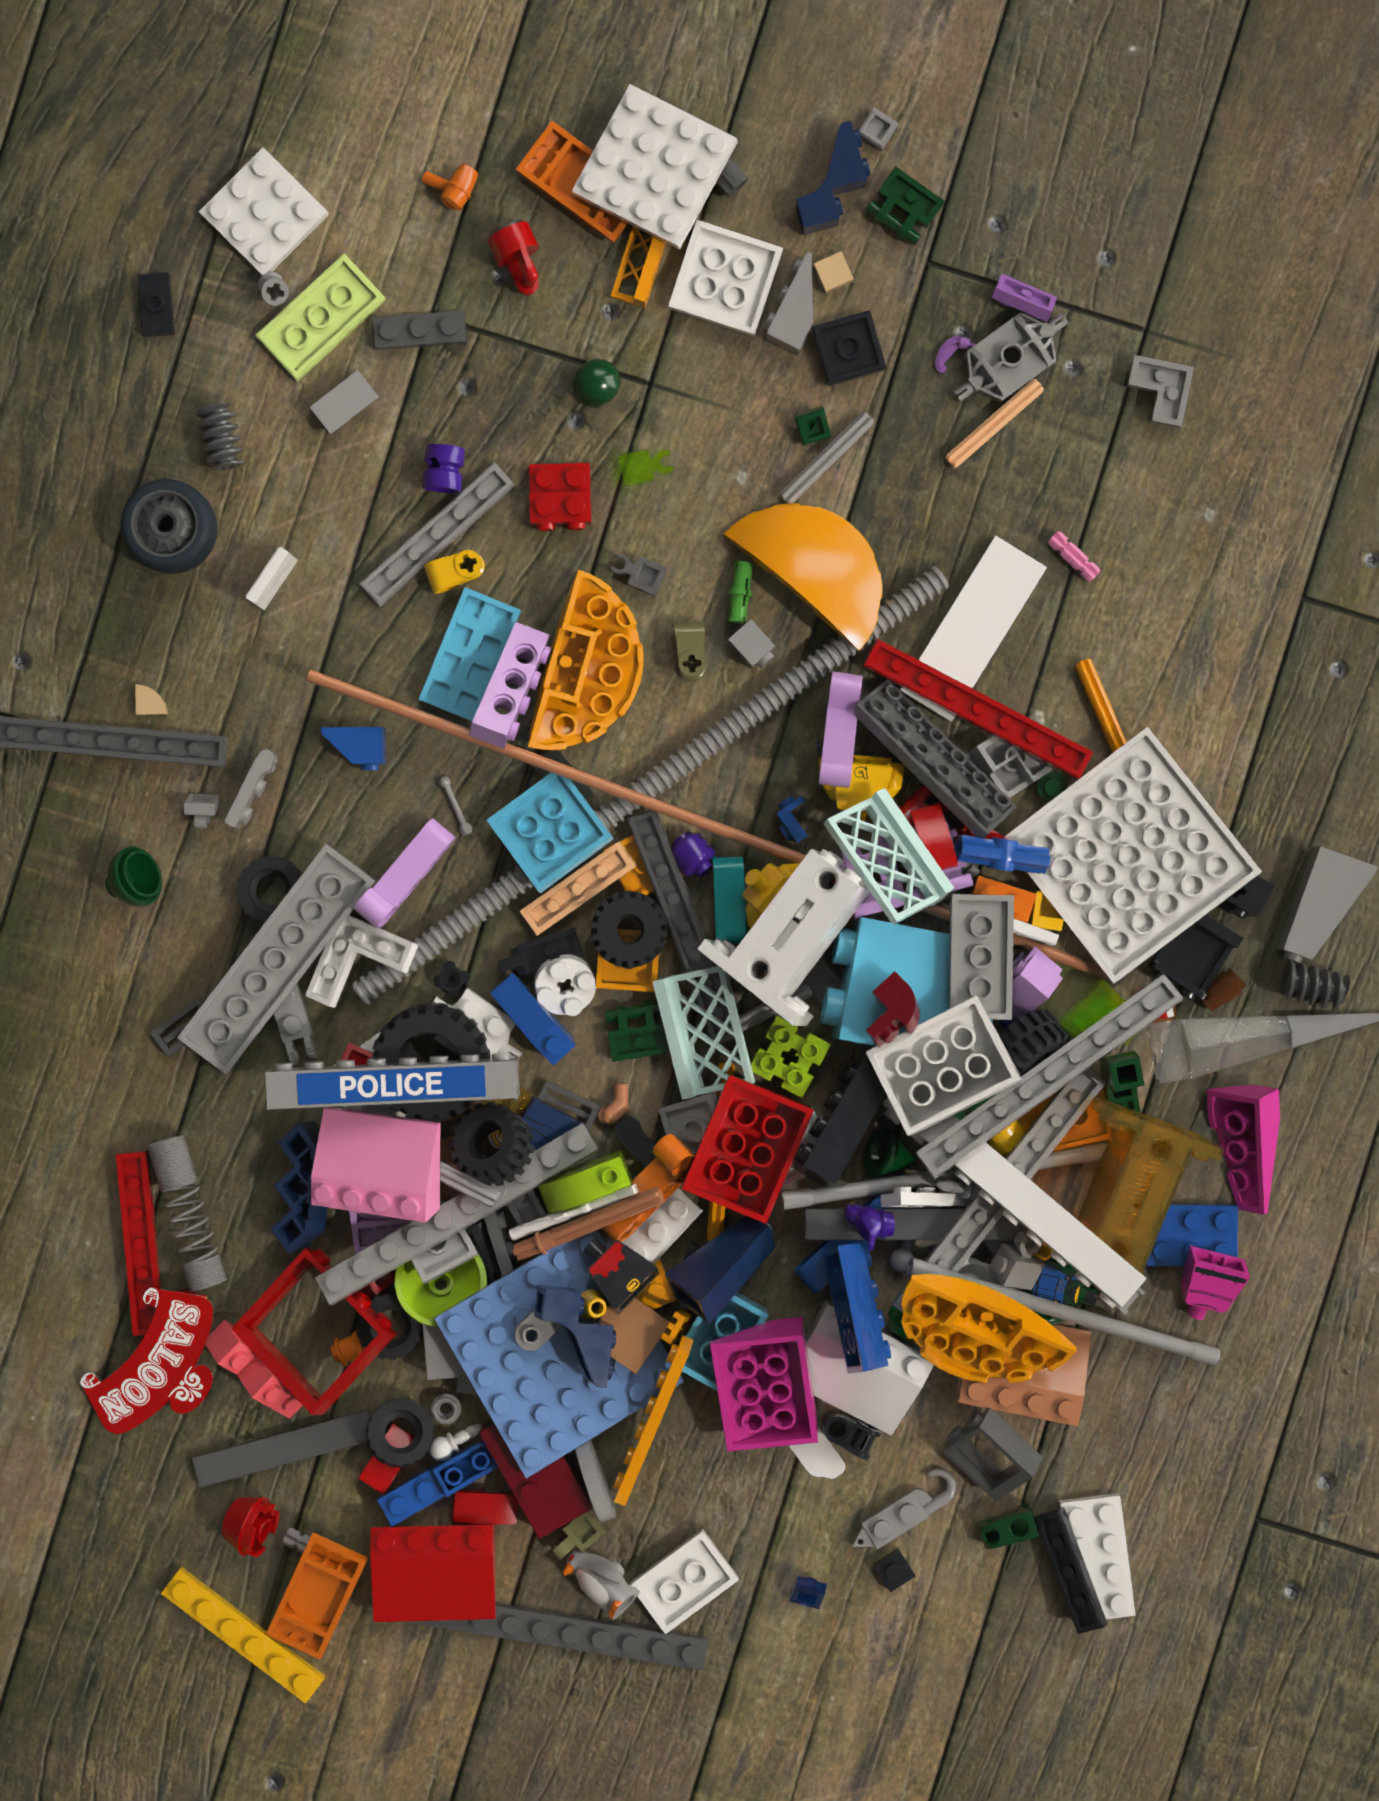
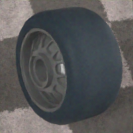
[121,479,217,574]

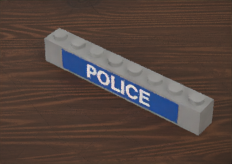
[265,1053,520,1110]

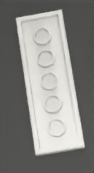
[900,536,1047,723]

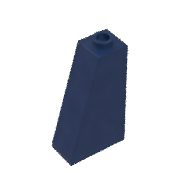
[665,1215,775,1324]

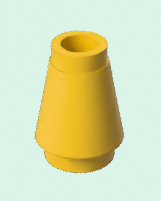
[580,1289,607,1320]

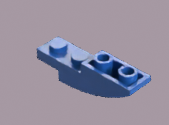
[376,1440,498,1527]

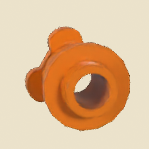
[330,1329,365,1367]

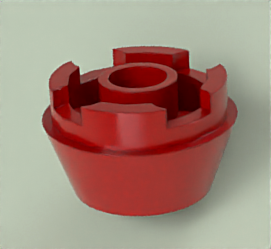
[222,1497,280,1557]

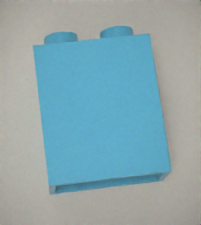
[820,917,993,1047]

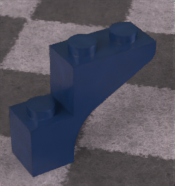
[795,120,870,235]
[534,1285,616,1388]

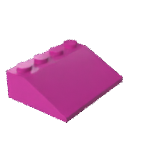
[710,1317,818,1452]

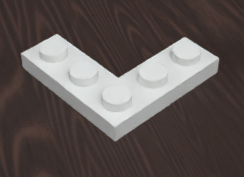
[305,915,418,1008]

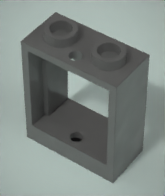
[943,1408,1043,1502]

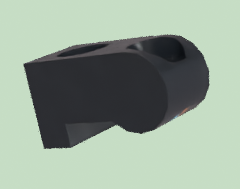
[615,1115,656,1168]

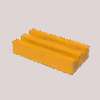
[661,1308,695,1344]

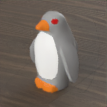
[562,1549,640,1620]

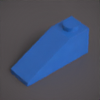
[490,972,576,1066]

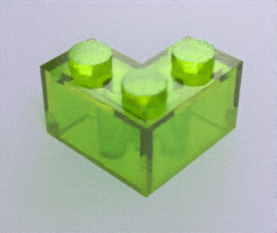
[1057,979,1139,1045]

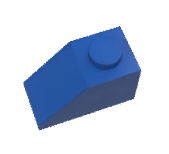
[321,727,386,771]

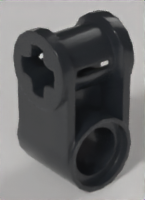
[821,1410,882,1460]

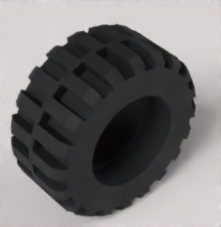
[370,1003,491,1122]

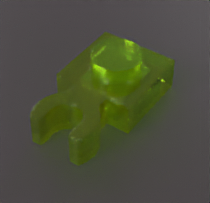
[618,449,674,487]

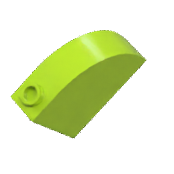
[538,1149,632,1214]

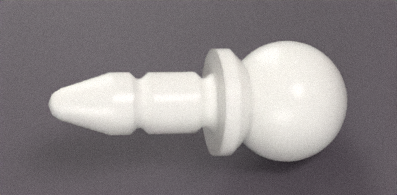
[429,1424,483,1461]

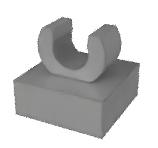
[184,793,220,828]

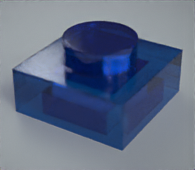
[789,1576,827,1609]

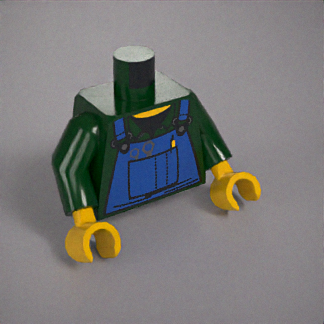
[1026,1243,1098,1326]

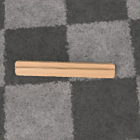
[945,379,1044,468]

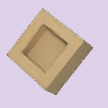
[813,251,854,294]

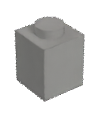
[728,619,775,669]

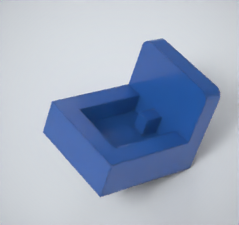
[776,795,807,844]

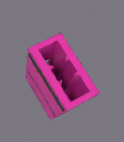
[1180,1246,1250,1320]

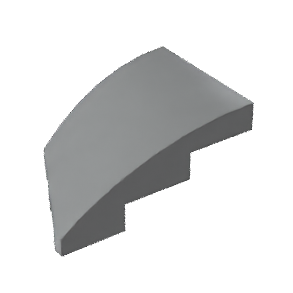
[966,736,1055,799]

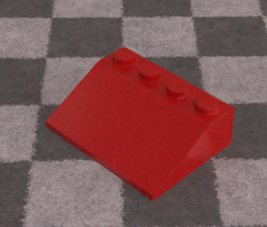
[681,1074,814,1224]
[370,1525,496,1622]

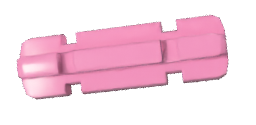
[1048,531,1100,581]

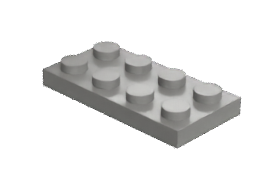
[948,894,1014,1020]

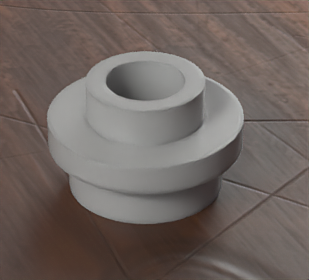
[431,1393,461,1424]

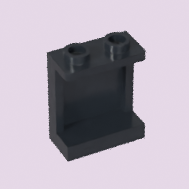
[1148,914,1244,1001]

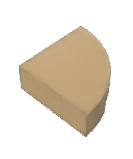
[135,684,168,715]

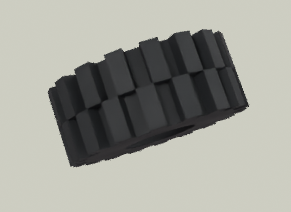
[591,891,668,968]

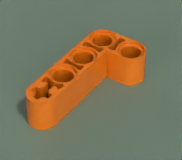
[602,1133,695,1242]

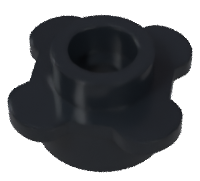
[434,961,470,997]

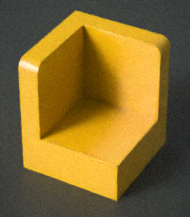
[1028,891,1063,931]

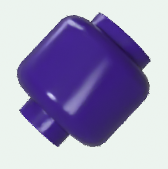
[671,831,715,877]

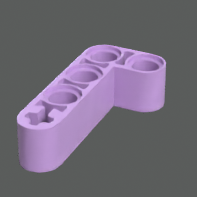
[818,671,863,788]
[353,818,456,928]

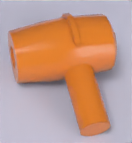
[422,164,479,211]

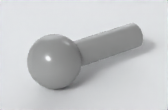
[890,1240,916,1273]

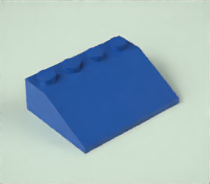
[822,1243,891,1374]

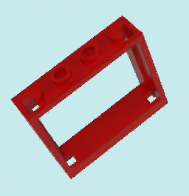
[231,1248,397,1415]

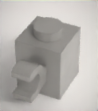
[989,1232,1045,1290]

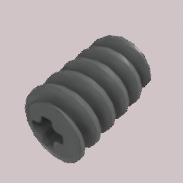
[196,403,245,470]
[1281,960,1350,1011]

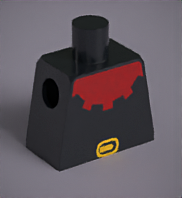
[584,1238,659,1315]

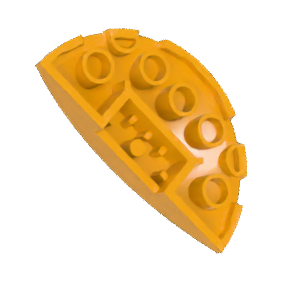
[724,503,882,651]
[527,569,644,750]
[901,1274,1077,1383]

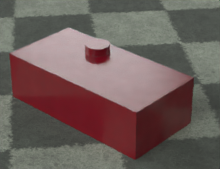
[479,1420,593,1539]

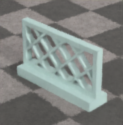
[823,788,954,925]
[653,965,755,1100]

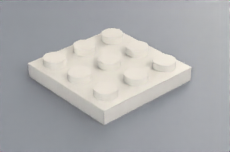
[199,148,329,275]
[668,220,783,337]

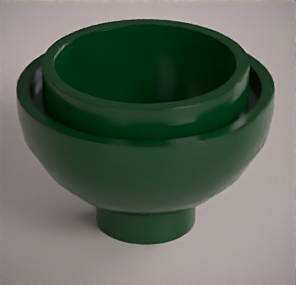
[105,847,162,907]

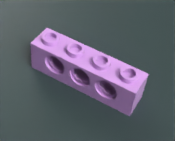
[470,622,552,749]

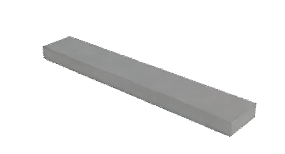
[359,462,515,607]

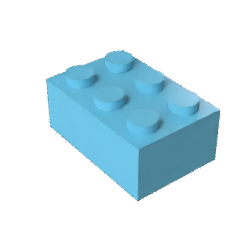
[670,1292,769,1392]

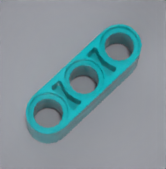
[713,856,746,945]

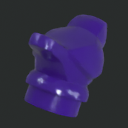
[844,1202,895,1251]

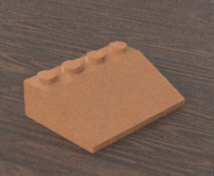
[955,1324,1091,1426]

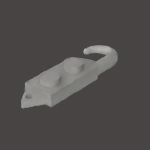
[853,1469,957,1549]

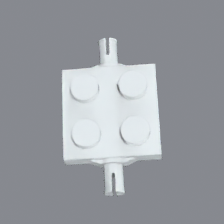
[432,988,523,1060]

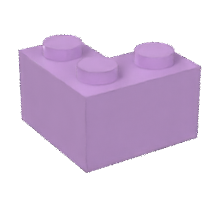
[1012,946,1063,1019]

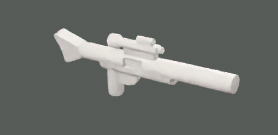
[509,1184,639,1240]

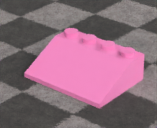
[311,1107,440,1223]

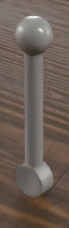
[439,776,472,836]

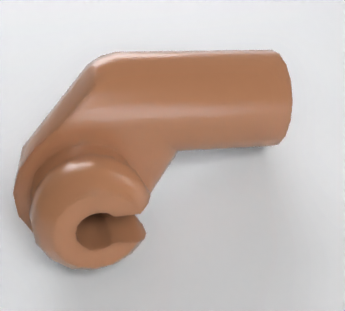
[597,1083,629,1125]

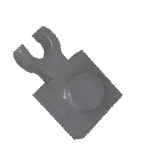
[611,553,667,597]

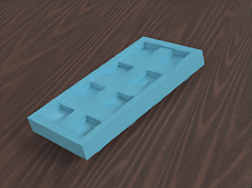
[419,587,522,722]

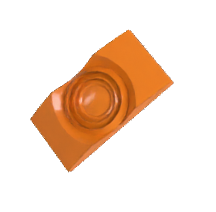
[516,121,629,243]
[266,1532,368,1660]

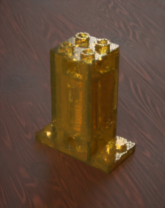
[1077,1096,1224,1274]

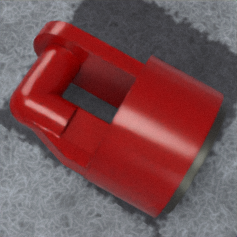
[487,220,539,296]

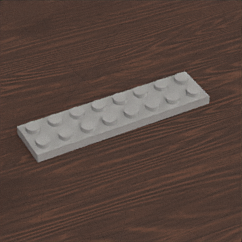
[177,843,375,1074]

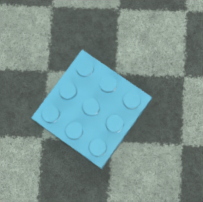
[487,773,614,893]

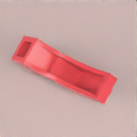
[205,1320,303,1419]

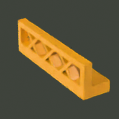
[611,226,666,309]

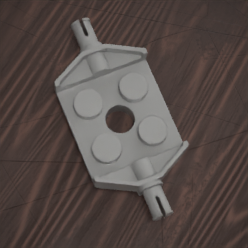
[953,312,1068,403]

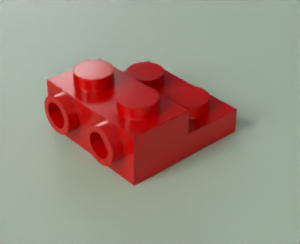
[529,463,592,531]

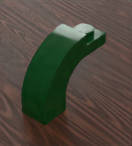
[1100,1050,1145,1134]

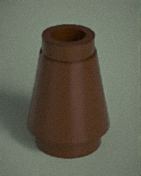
[1201,968,1247,1012]

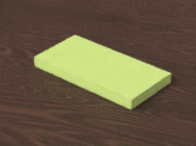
[255,253,386,382]

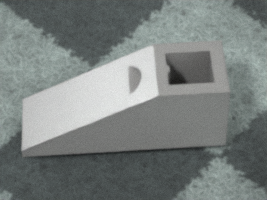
[763,251,813,356]

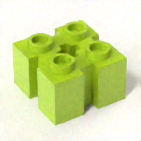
[750,1014,831,1098]

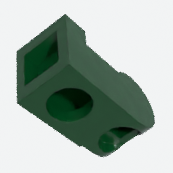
[977,1503,1039,1549]

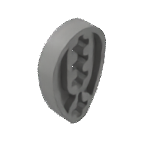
[575,1439,616,1523]

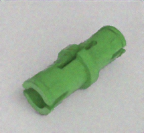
[727,561,754,624]

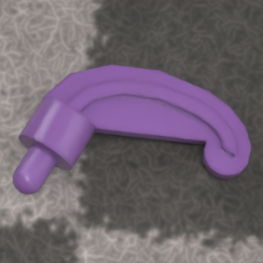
[935,336,976,373]

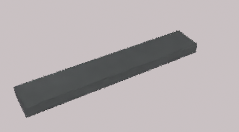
[192,1408,371,1488]

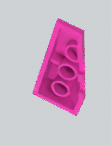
[1207,1084,1280,1215]

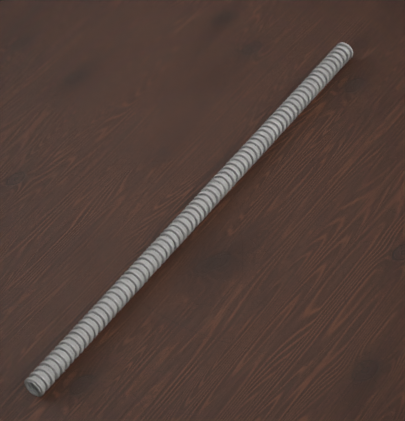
[352,566,949,1005]

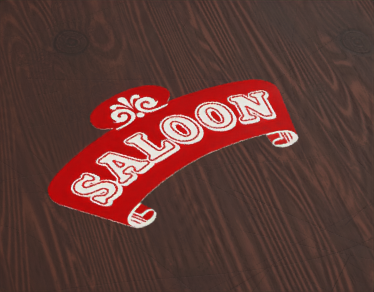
[80,1287,214,1434]

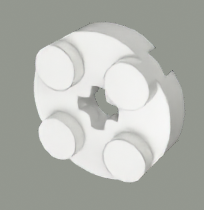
[534,954,596,1016]

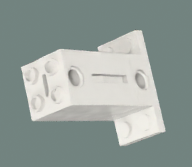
[698,849,870,1026]

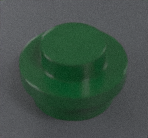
[1037,772,1067,802]

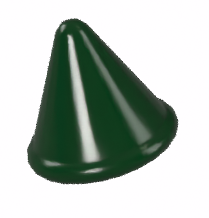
[864,1128,916,1178]

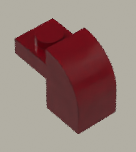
[866,971,920,1048]

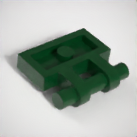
[865,166,945,246]
[604,1000,670,1062]

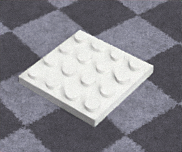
[572,84,738,250]

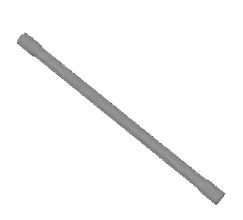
[780,1142,1111,1210]
[906,1257,1220,1366]

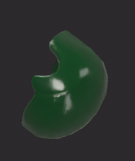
[572,358,621,408]

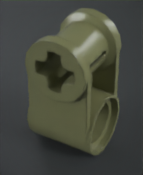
[674,621,706,681]

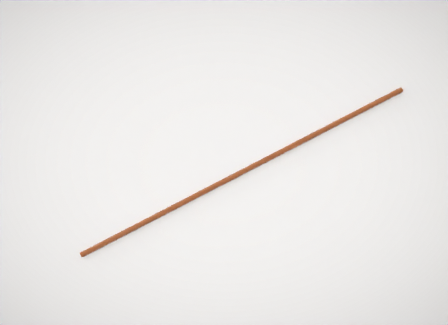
[306,669,1108,980]

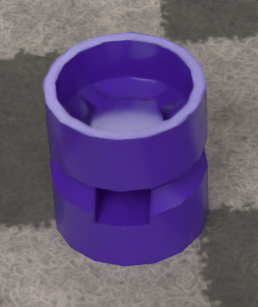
[422,444,465,494]

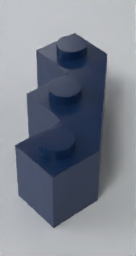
[271,1121,327,1253]

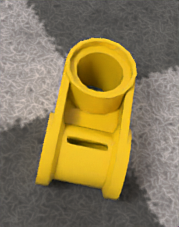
[423,550,485,594]

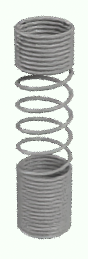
[147,1134,227,1291]

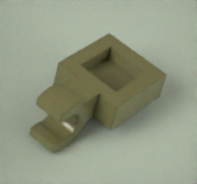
[552,1511,605,1559]

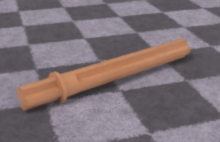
[513,1187,664,1262]

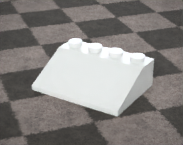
[866,996,1022,1136]
[806,1299,934,1436]

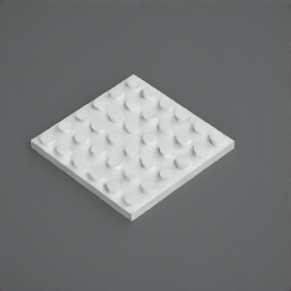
[1005,727,1262,984]

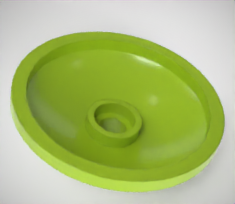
[395,1254,487,1328]

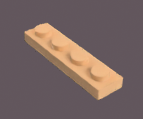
[520,841,637,936]

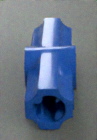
[954,834,1051,874]

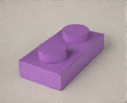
[992,274,1057,322]

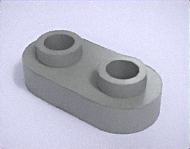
[514,1308,562,1351]

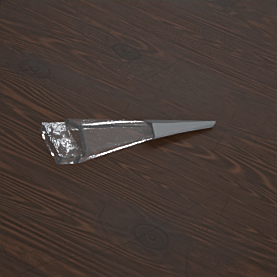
[1147,1013,1379,1084]

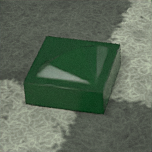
[793,406,832,446]

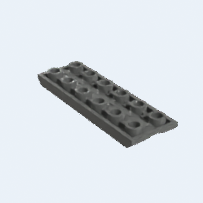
[854,680,1017,837]

